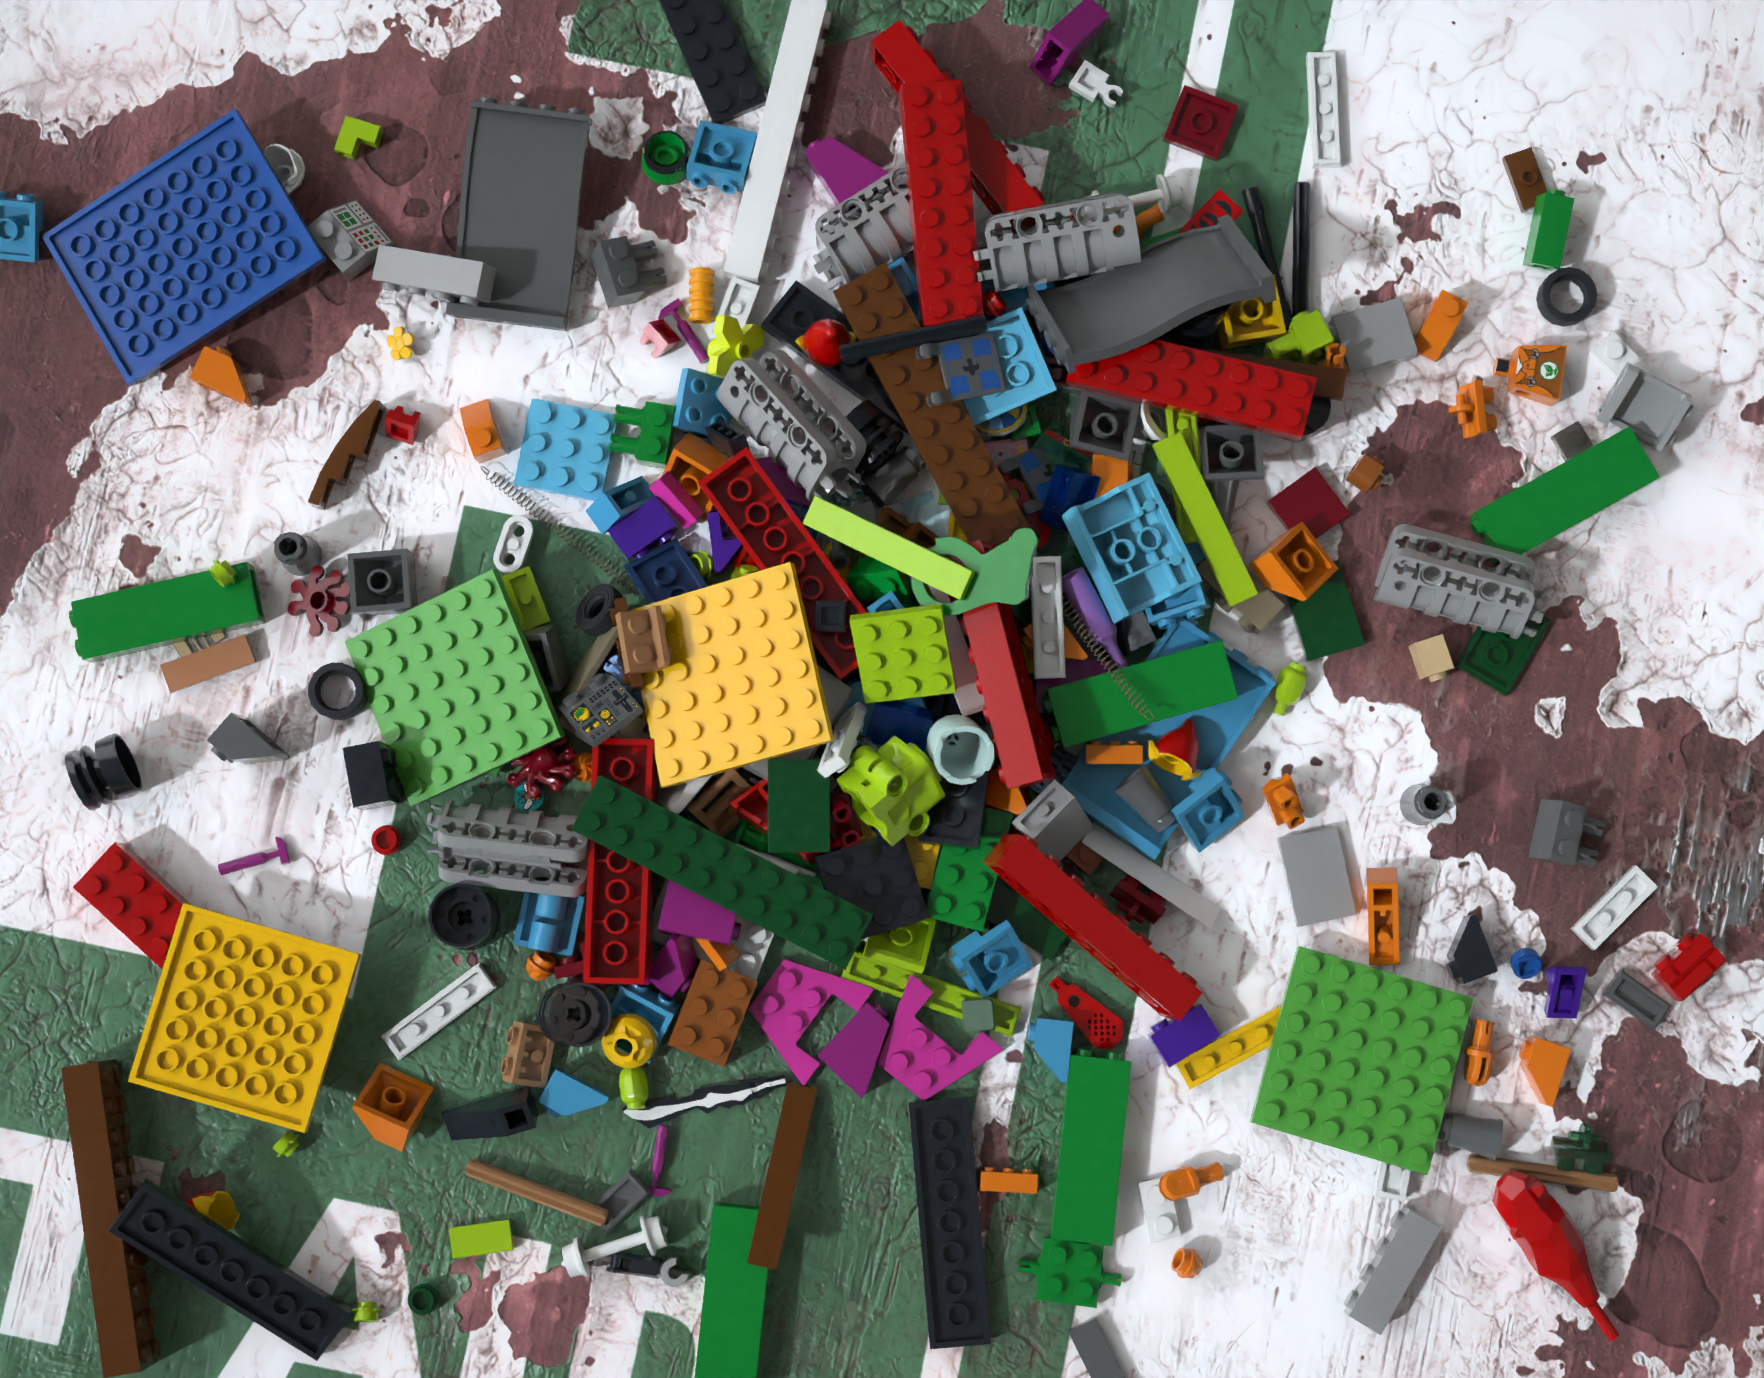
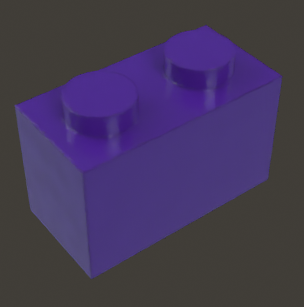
[607,496,678,563]
[1147,1004,1221,1068]

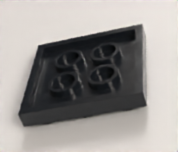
[814,837,929,940]

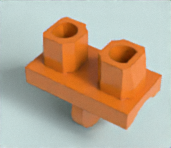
[1448,380,1497,439]
[1262,773,1305,829]

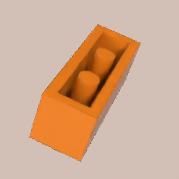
[1085,741,1143,764]
[979,1167,1038,1194]

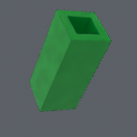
[1522,189,1575,271]

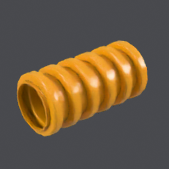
[688,267,715,324]

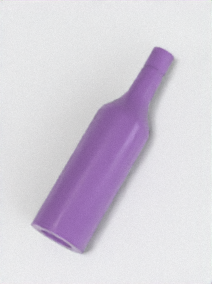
[1062,567,1129,669]

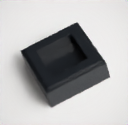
[815,601,847,632]

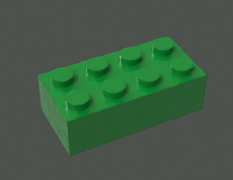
[926,807,1014,933]

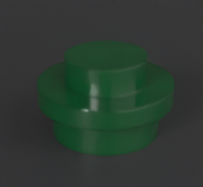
[408,1284,439,1315]

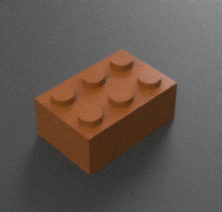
[668,959,759,1067]

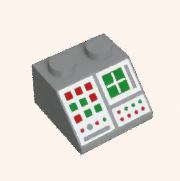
[308,200,394,281]

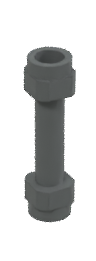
[828,536,850,570]

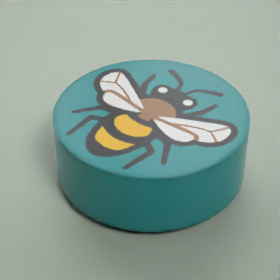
[514,782,545,812]

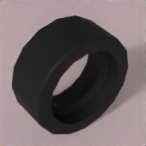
[1536,267,1597,327]
[308,662,367,720]

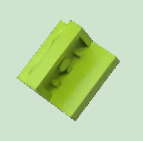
[863,918,936,974]

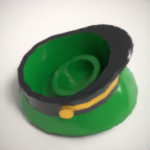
[641,130,691,185]

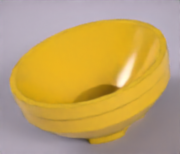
[601,1013,657,1069]

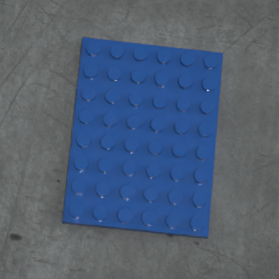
[41,109,327,386]

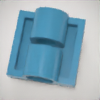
[672,368,732,438]
[513,892,586,956]

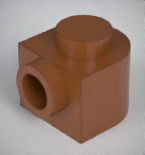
[1345,454,1385,493]

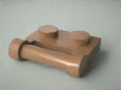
[686,769,751,838]

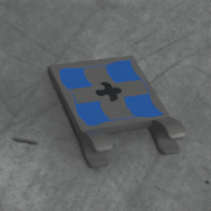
[915,333,1006,407]
[997,439,1089,519]

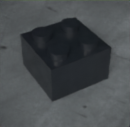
[342,741,403,810]

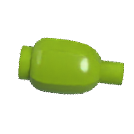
[1273,661,1308,716]
[619,1066,649,1110]

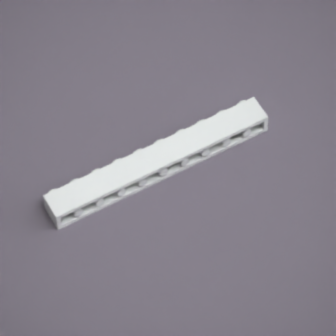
[723,0,832,285]

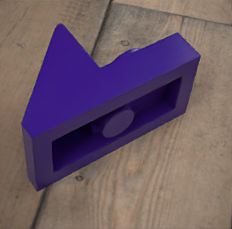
[707,512,743,576]
[1544,966,1587,1019]

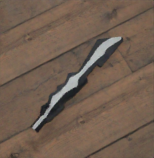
[623,1074,787,1129]

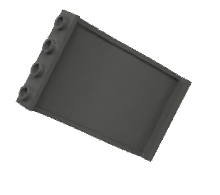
[446,97,593,332]
[1026,214,1277,374]

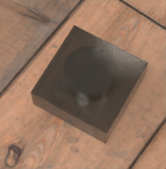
[1550,421,1594,462]

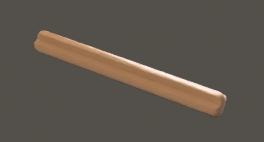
[1467,1154,1619,1192]
[465,1159,609,1226]

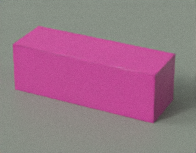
[649,470,704,529]

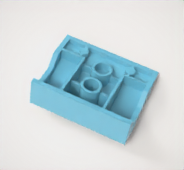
[1062,473,1202,624]

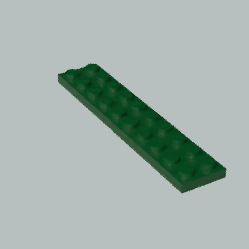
[571,775,873,970]

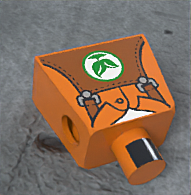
[1493,345,1567,406]

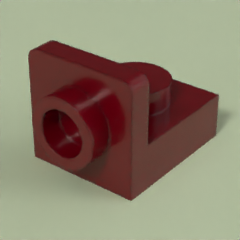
[554,941,585,979]

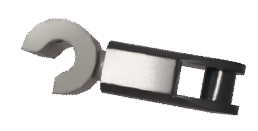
[606,1251,692,1287]

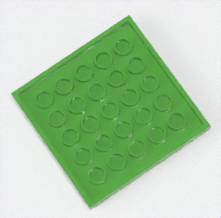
[345,569,565,806]
[1250,946,1474,1175]

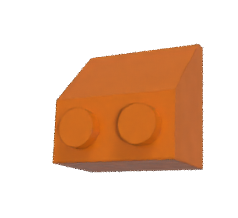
[663,432,732,522]
[1249,522,1339,601]

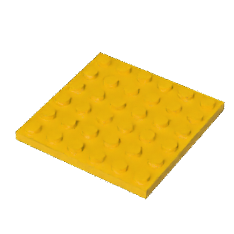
[629,562,834,788]
[128,903,361,1133]

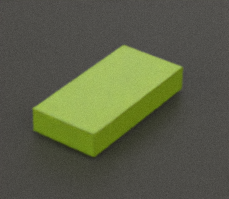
[449,1218,514,1259]

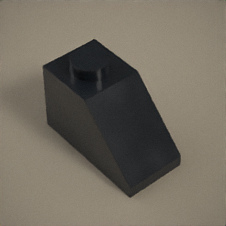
[1446,914,1498,984]

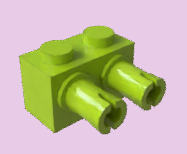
[1262,309,1334,365]

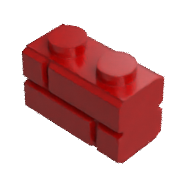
[1651,933,1727,1001]

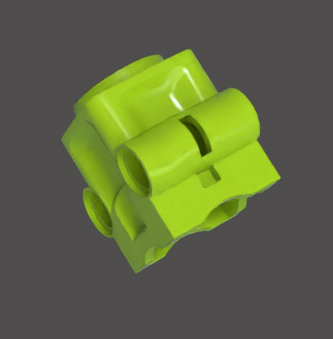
[836,736,946,846]

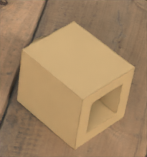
[1408,634,1454,682]

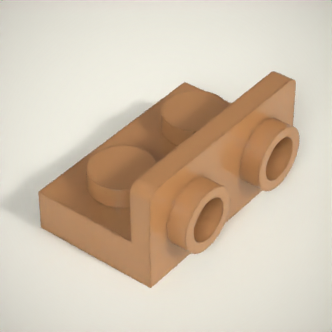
[615,605,672,674]
[501,1021,555,1089]

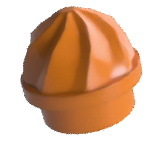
[571,752,592,782]
[526,950,557,981]
[1171,1248,1203,1278]

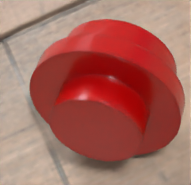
[982,289,1007,318]
[371,825,402,855]

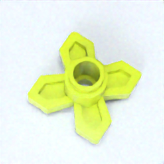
[708,315,765,377]

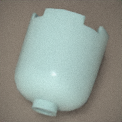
[927,714,995,785]

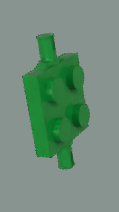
[1017,1238,1122,1308]

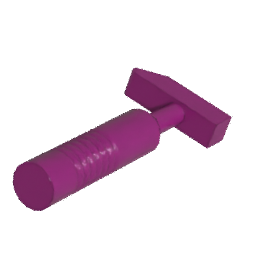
[658,298,710,364]
[218,836,290,875]
[647,1124,672,1197]

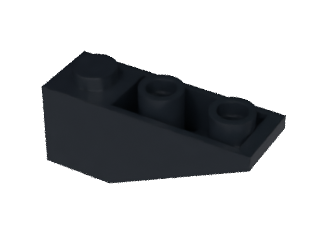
[442,1086,539,1140]

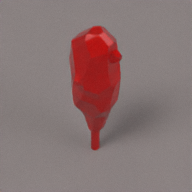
[1492,1170,1619,1341]

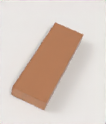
[160,634,257,693]

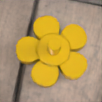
[387,326,414,360]

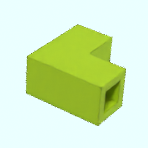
[334,116,384,160]

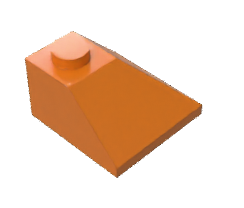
[352,1063,435,1152]

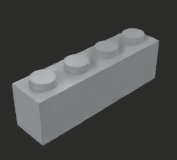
[372,245,497,306]
[1343,1206,1442,1335]

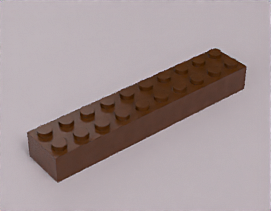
[833,262,1029,547]
[61,1059,160,1378]

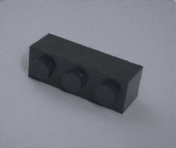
[705,420,751,457]

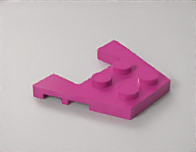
[748,959,874,1085]
[876,973,1003,1101]

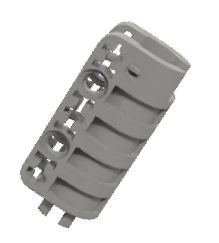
[813,163,914,290]
[973,192,1141,292]
[717,349,866,503]
[1373,524,1544,639]
[426,800,589,897]

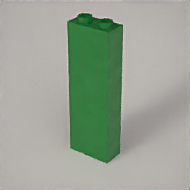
[1469,426,1660,566]
[69,562,266,663]
[1042,640,1238,748]
[1050,1049,1131,1246]
[694,1202,769,1378]

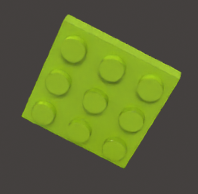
[849,604,957,704]

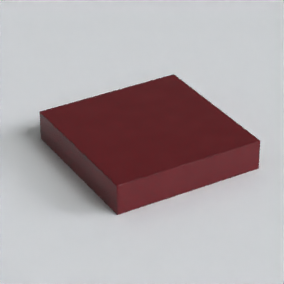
[1163,85,1239,162]
[1266,467,1350,539]

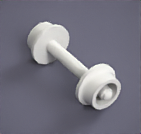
[1081,174,1183,220]
[561,1215,668,1278]

